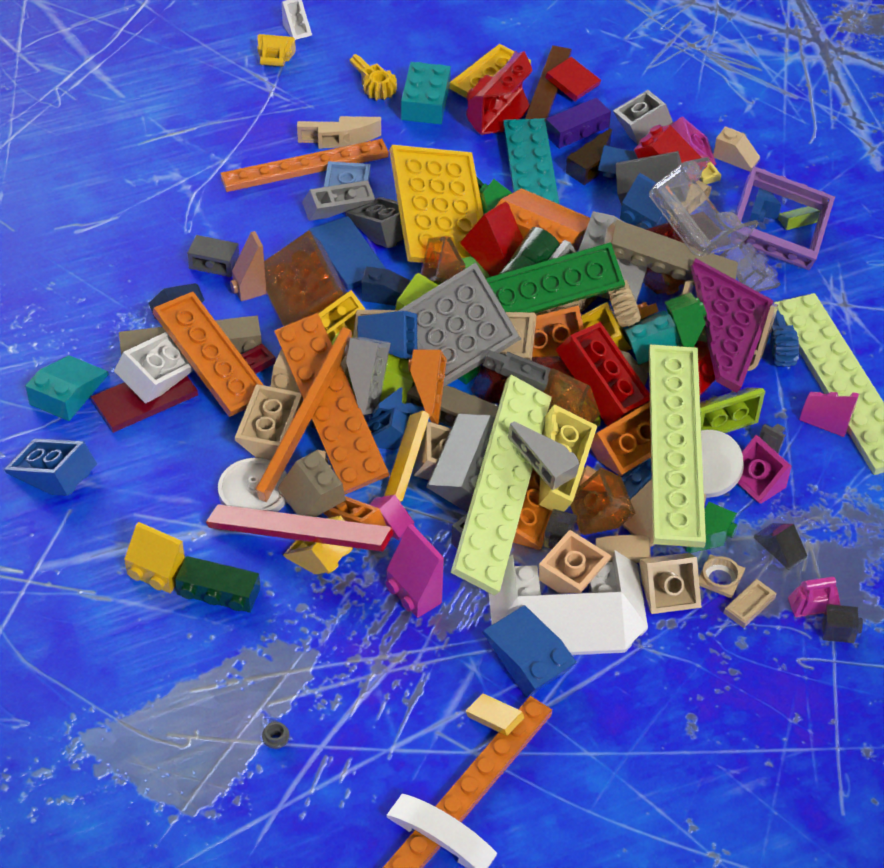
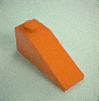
[408,350,447,424]
[323,496,387,526]

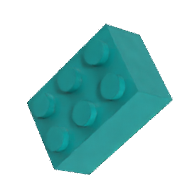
[401,62,451,124]

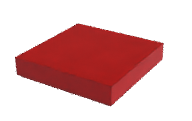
[545,57,601,101]

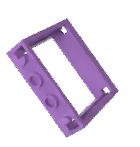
[727,166,835,270]

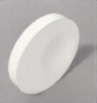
[701,430,744,498]
[218,458,287,512]

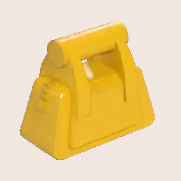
[257,34,296,67]

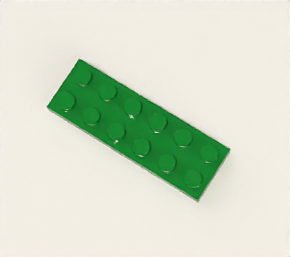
[486,242,625,313]

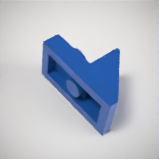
[749,188,781,229]
[372,387,425,419]

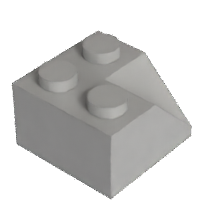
[613,90,673,144]

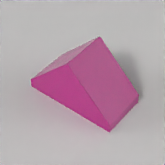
[369,495,414,540]

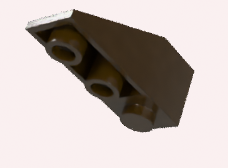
[566,128,612,185]

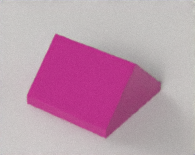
[738,435,792,504]

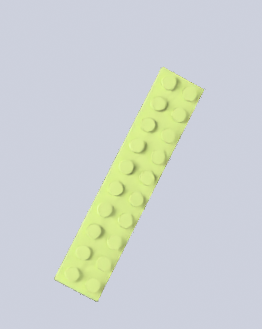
[774,293,884,475]
[649,345,706,548]
[451,375,552,596]

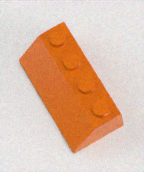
[532,304,584,363]
[590,402,651,476]

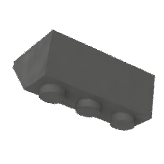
[616,151,690,206]

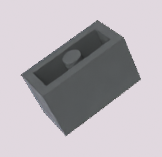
[187,235,239,277]

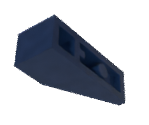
[362,266,410,306]

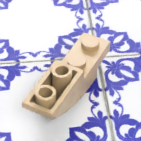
[297,116,381,149]

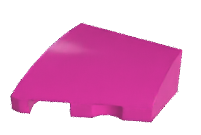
[799,392,859,437]

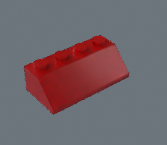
[555,322,650,427]

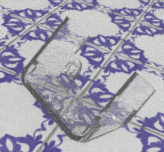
[649,157,759,256]

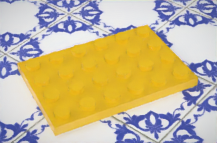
[389,145,484,265]

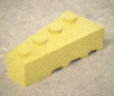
[539,404,597,515]

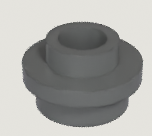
[262,722,290,749]

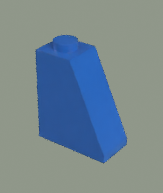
[357,310,417,360]

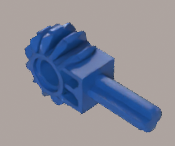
[770,311,799,367]

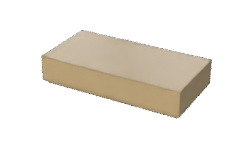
[724,579,777,628]

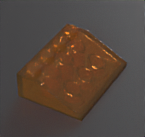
[264,230,347,326]

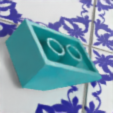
[622,310,682,365]
[25,355,109,421]

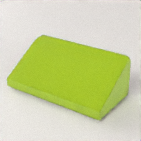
[778,206,820,230]

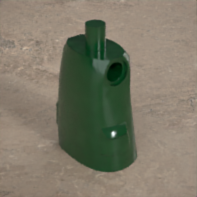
[498,227,560,275]

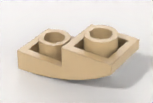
[596,535,651,563]

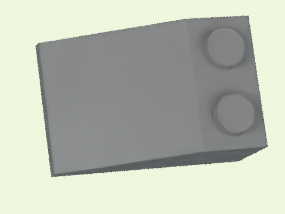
[345,337,391,415]

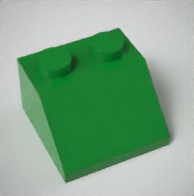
[664,292,707,348]

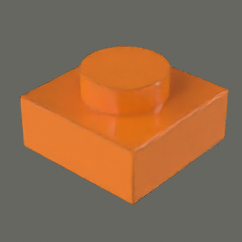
[637,302,659,319]

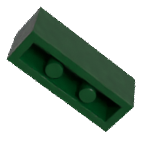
[175,556,260,612]

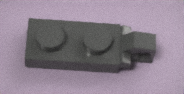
[483,350,551,391]

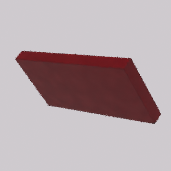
[91,376,198,433]

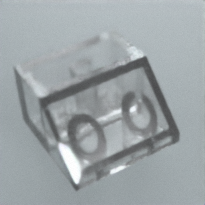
[720,239,781,292]

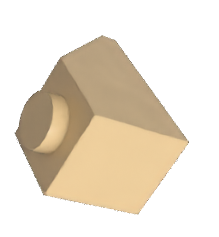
[713,127,760,171]

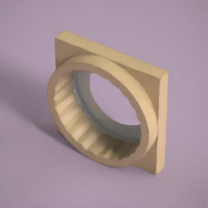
[699,554,746,599]

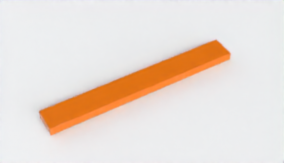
[220,139,389,192]
[256,327,352,502]

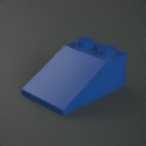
[4,439,97,496]
[482,605,577,698]

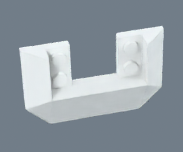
[488,550,648,655]

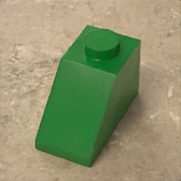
[479,179,512,214]
[686,502,738,553]

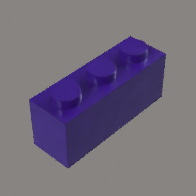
[546,98,611,149]

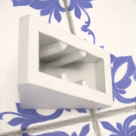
[282,0,312,40]

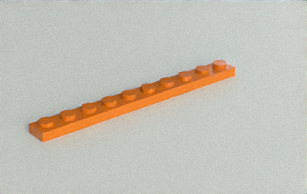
[383,695,552,868]

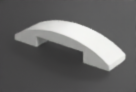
[387,794,497,868]

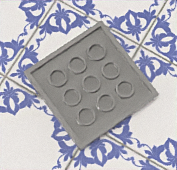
[399,263,521,387]

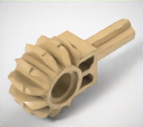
[608,280,641,327]

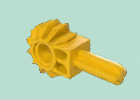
[350,54,397,101]

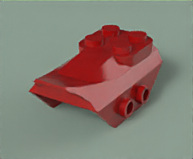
[466,51,532,135]

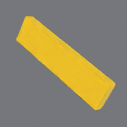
[384,411,430,502]

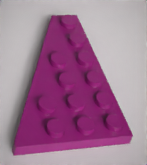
[691,258,774,393]

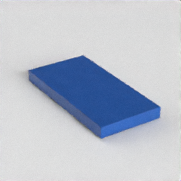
[309,216,386,291]

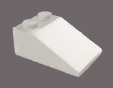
[114,332,194,403]

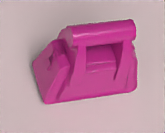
[788,577,841,617]

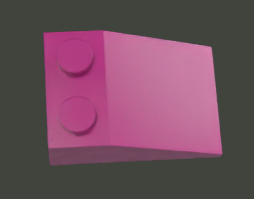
[386,524,444,618]

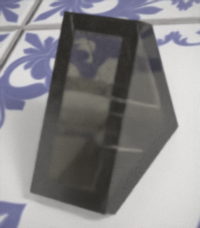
[754,523,807,570]

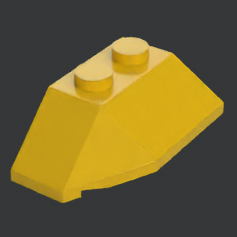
[319,290,365,342]

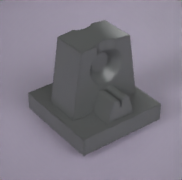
[759,424,786,454]

